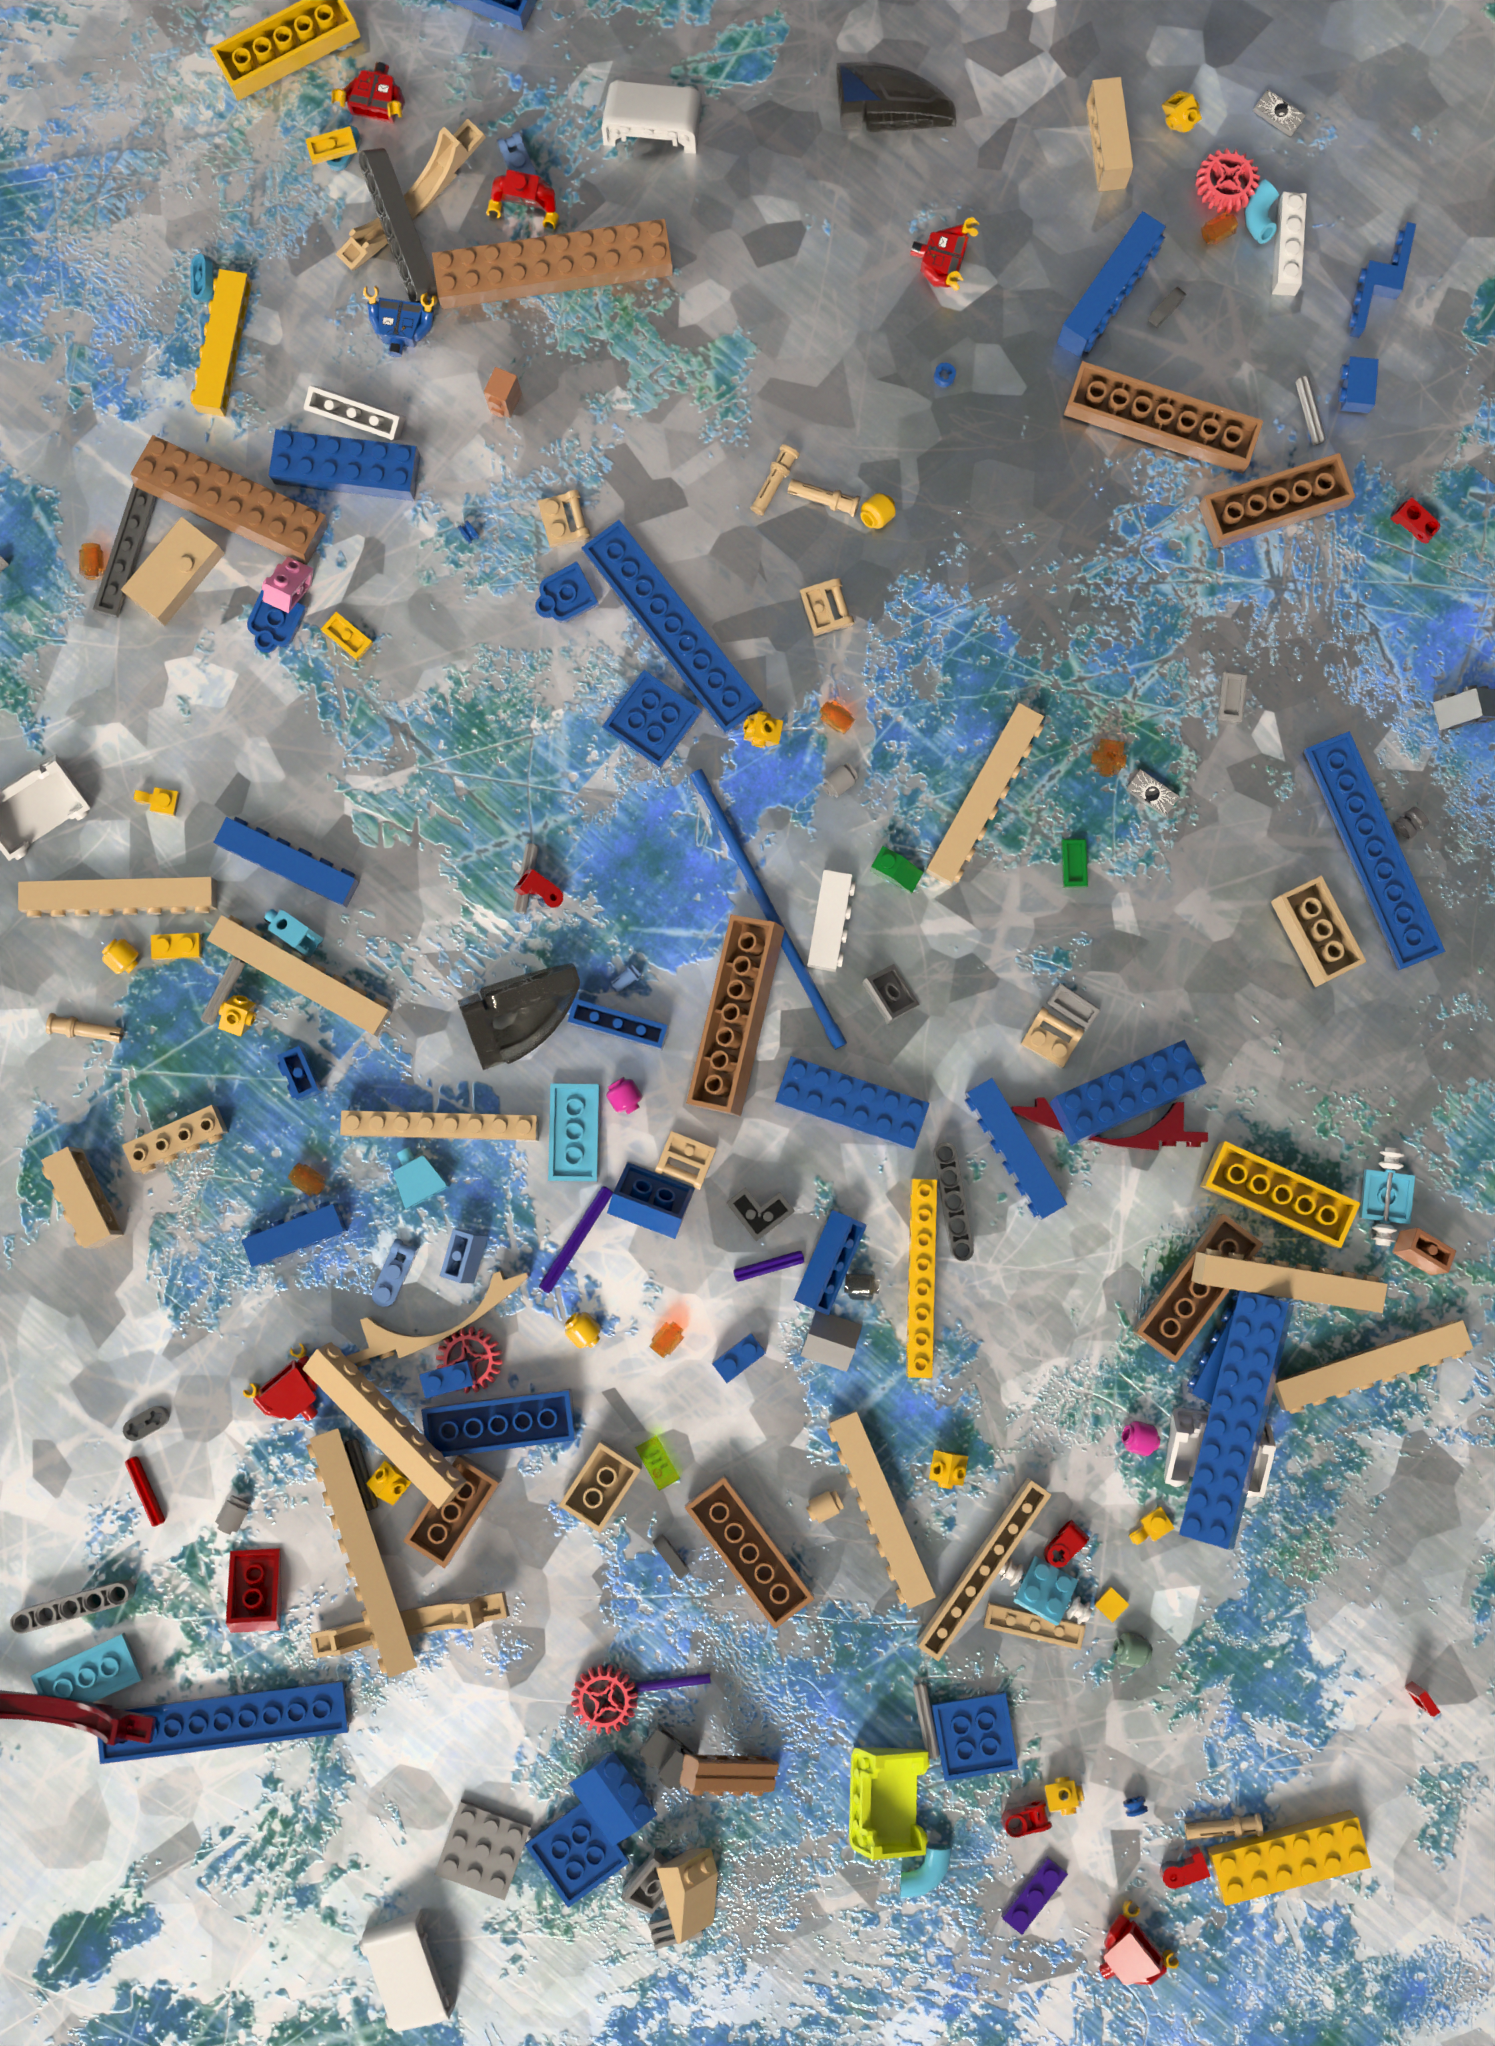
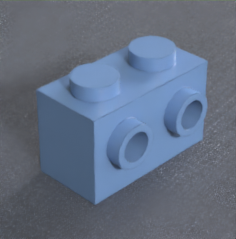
[440,1229,488,1283]

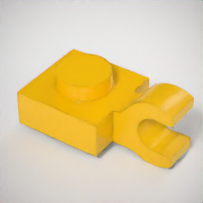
[133,787,180,816]
[1128,1506,1174,1545]

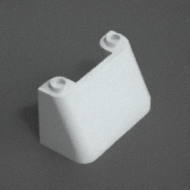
[602,79,702,154]
[0,754,91,861]
[1164,1408,1276,1498]
[359,1909,455,2032]

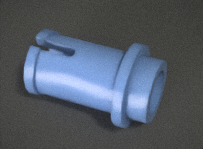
[610,964,642,994]

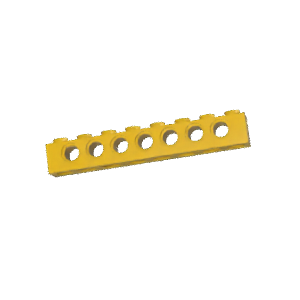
[906,1179,937,1378]

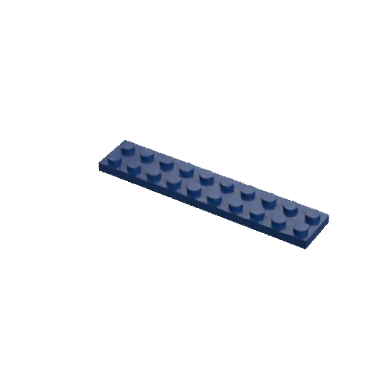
[581,520,763,735]
[1303,731,1446,971]
[97,1680,349,1764]

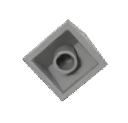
[862,964,920,1024]
[800,1310,862,1372]
[621,1849,669,1914]

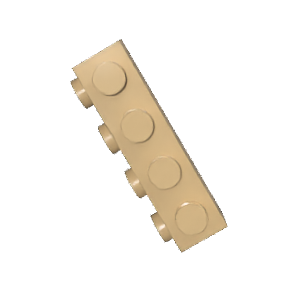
[122,1105,229,1175]

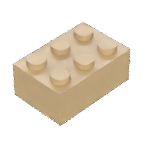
[558,1440,642,1533]

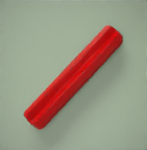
[125,1456,165,1527]

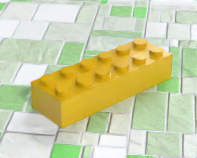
[210,0,360,101]
[1200,1141,1361,1248]
[1206,1810,1372,1906]

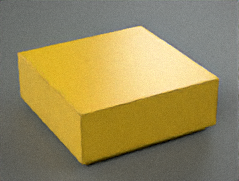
[1094,1586,1129,1623]

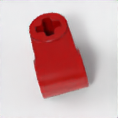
[1044,1520,1090,1567]
[1001,1800,1052,1838]

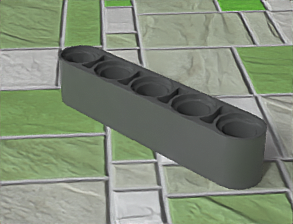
[933,1142,974,1261]

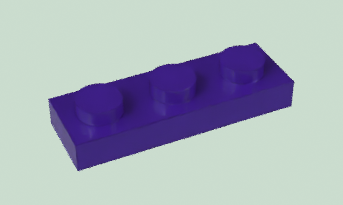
[1001,1856,1068,1935]

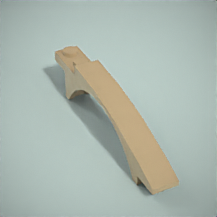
[336,118,486,271]
[346,1271,530,1368]
[310,1591,510,1659]

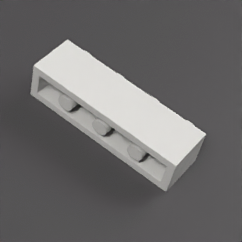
[1272,192,1307,296]
[303,386,406,440]
[807,870,856,972]

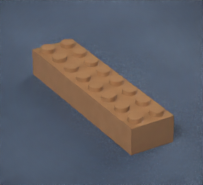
[1064,361,1263,474]
[130,435,328,565]
[686,914,785,1116]

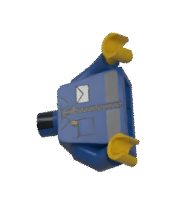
[363,285,438,358]

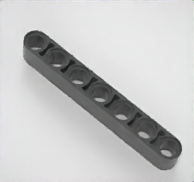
[359,148,438,303]

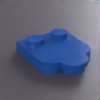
[535,561,600,623]
[247,590,308,653]

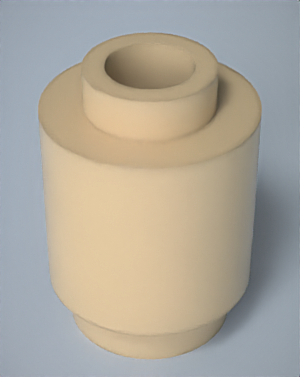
[806,1490,844,1523]

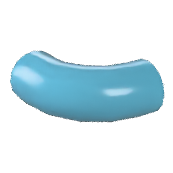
[1245,179,1280,244]
[899,1844,951,1898]

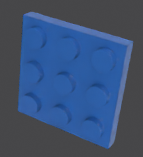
[602,670,702,770]
[931,1691,1019,1781]
[525,1802,630,1908]

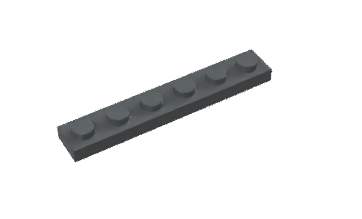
[93,483,157,618]

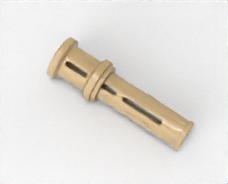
[750,444,800,516]
[787,479,861,517]
[46,1013,124,1043]
[1184,1813,1263,1840]

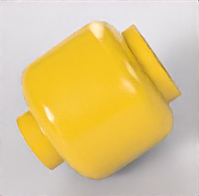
[861,493,896,529]
[102,939,139,974]
[564,1312,601,1349]

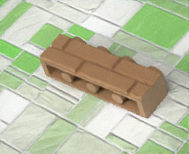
[680,1754,779,1796]

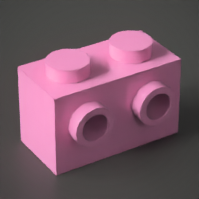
[262,557,313,613]

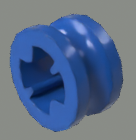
[934,363,956,387]
[458,520,479,545]
[1123,1796,1148,1817]

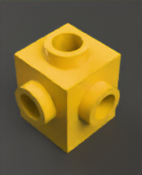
[1161,90,1202,133]
[743,711,783,748]
[218,995,257,1037]
[929,1450,968,1489]
[366,1460,412,1505]
[1044,1777,1085,1816]

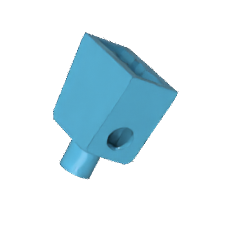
[264,909,324,958]
[393,1147,450,1209]

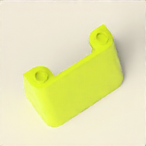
[849,1747,930,1860]

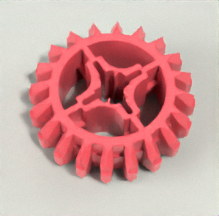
[1195,148,1260,214]
[436,1326,503,1394]
[571,1664,638,1734]

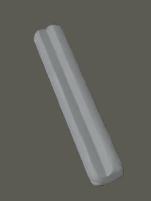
[1296,376,1326,445]
[513,843,539,914]
[201,958,245,1025]
[913,1683,940,1759]

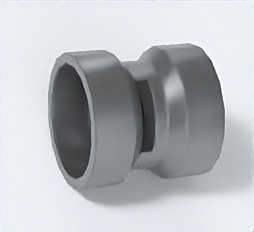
[1394,806,1429,840]

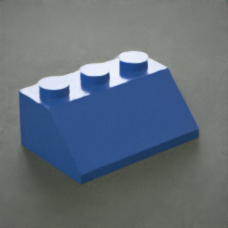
[607,1162,695,1239]
[568,1752,658,1846]

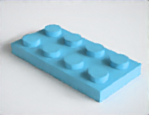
[548,1083,600,1182]
[30,1632,144,1702]

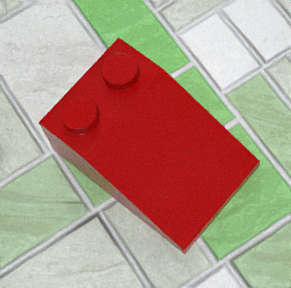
[226,1548,282,1633]

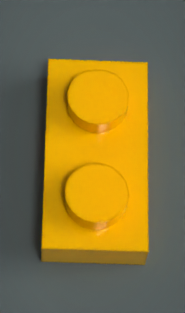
[305,126,358,165]
[321,612,373,661]
[151,933,202,960]

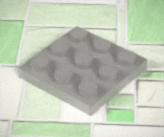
[434,1800,531,1901]

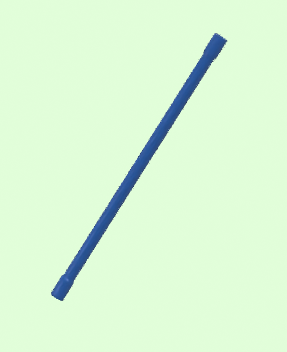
[689,769,847,1050]

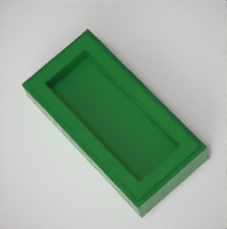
[1061,839,1088,888]

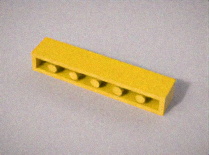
[190,269,252,417]

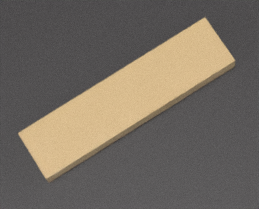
[983,1602,1086,1650]

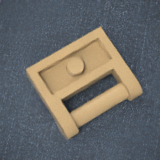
[538,490,591,548]
[800,578,855,636]
[1020,1006,1085,1068]
[655,1131,716,1190]

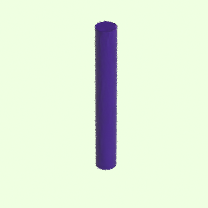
[636,1673,711,1693]

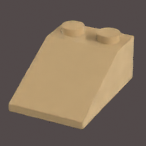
[656,1848,718,1944]

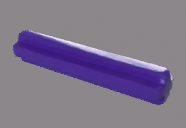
[733,1251,805,1282]

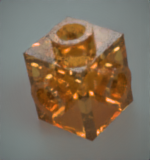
[1090,739,1127,777]

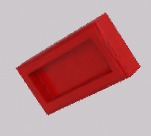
[1405,1681,1440,1717]

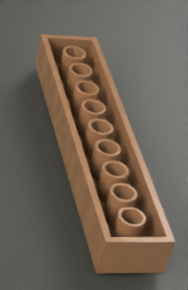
[432,219,673,309]

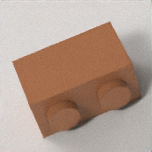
[484,367,522,418]
[1392,1227,1456,1275]

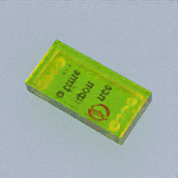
[635,1435,680,1491]

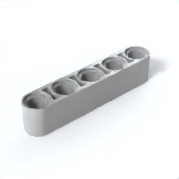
[10,1580,135,1634]

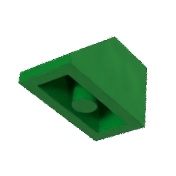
[870,846,923,894]

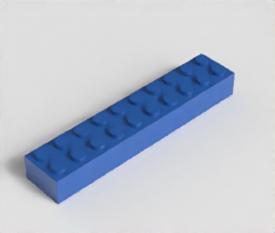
[1179,1290,1294,1550]

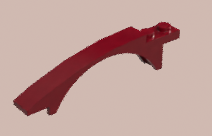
[1010,1097,1208,1151]
[0,1690,157,1746]

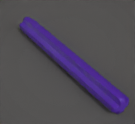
[539,1186,613,1293]

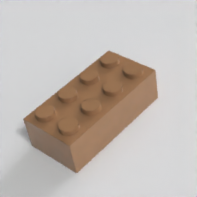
[403,1455,502,1569]

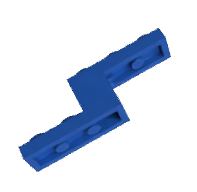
[1348,222,1416,338]

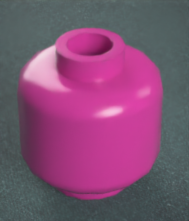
[606,1077,642,1115]
[1121,1421,1160,1456]

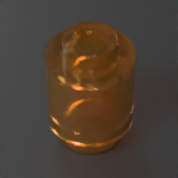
[1201,212,1238,245]
[79,543,104,580]
[819,700,856,735]
[288,1163,326,1197]
[649,1321,684,1358]

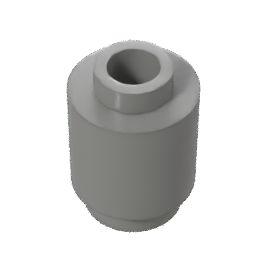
[822,763,859,798]
[215,1495,249,1535]

